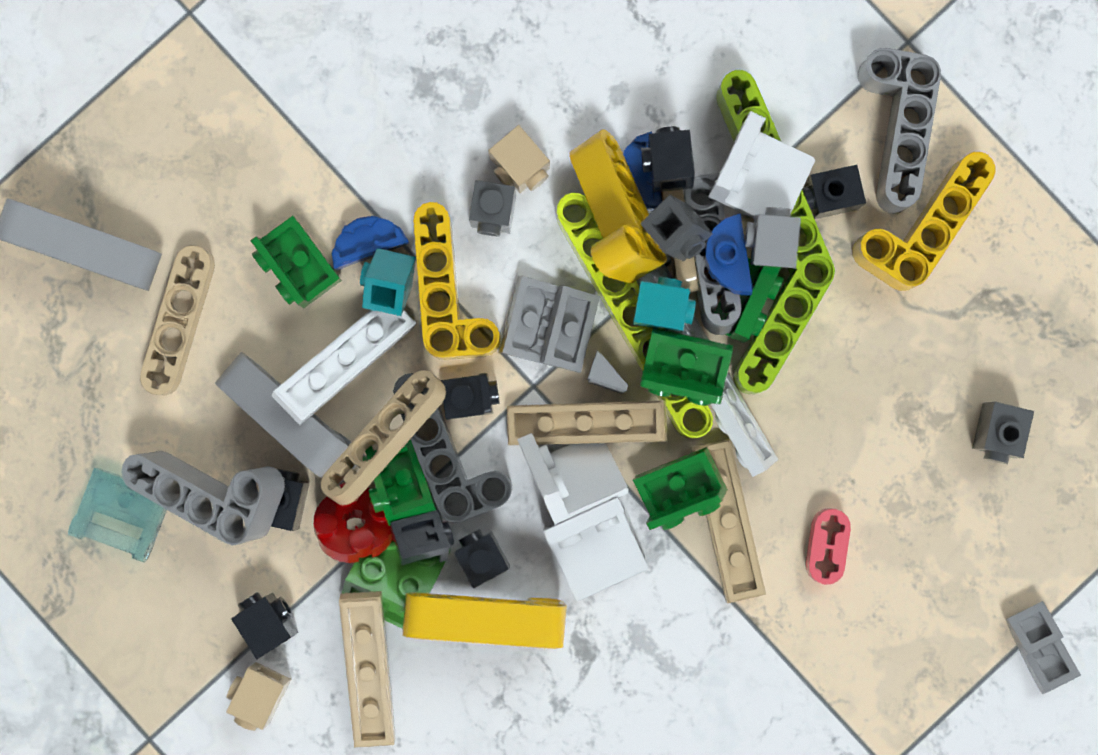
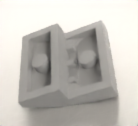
[499,276,600,373]

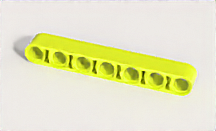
[557,193,713,438]

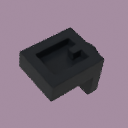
[441,373,500,420]
[390,510,454,565]

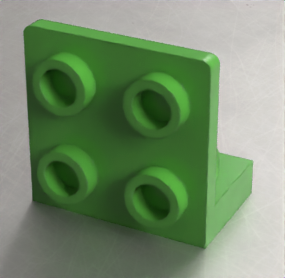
[341,540,451,629]

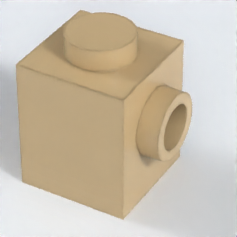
[488,125,550,193]
[226,662,291,731]

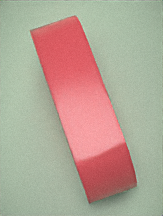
[806,508,851,585]

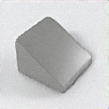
[587,351,628,394]

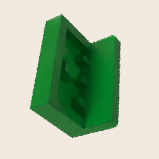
[250,215,342,308]
[714,258,784,343]
[640,328,733,406]
[363,439,435,525]
[633,447,728,530]

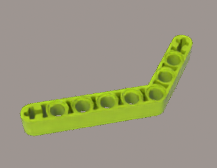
[716,70,835,394]

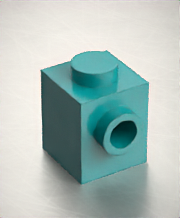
[360,248,416,316]
[634,277,696,333]

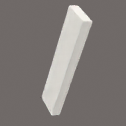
[271,310,416,425]

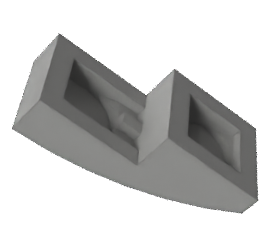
[1006,601,1081,694]

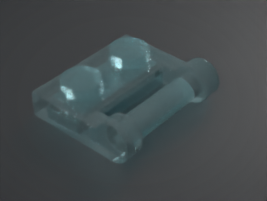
[68,468,167,563]

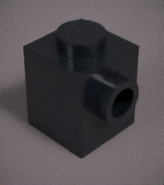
[641,126,695,193]
[802,165,866,219]
[271,469,309,531]
[454,529,510,589]
[231,592,298,660]

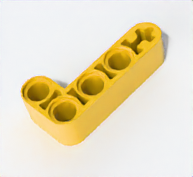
[569,129,667,283]
[852,152,996,291]
[413,202,501,360]
[402,593,567,649]

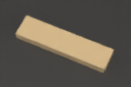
[507,400,667,446]
[690,439,766,604]
[339,591,396,748]

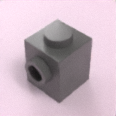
[469,180,516,237]
[640,195,713,262]
[972,402,1034,464]

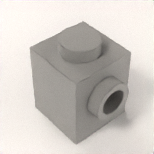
[745,207,801,268]

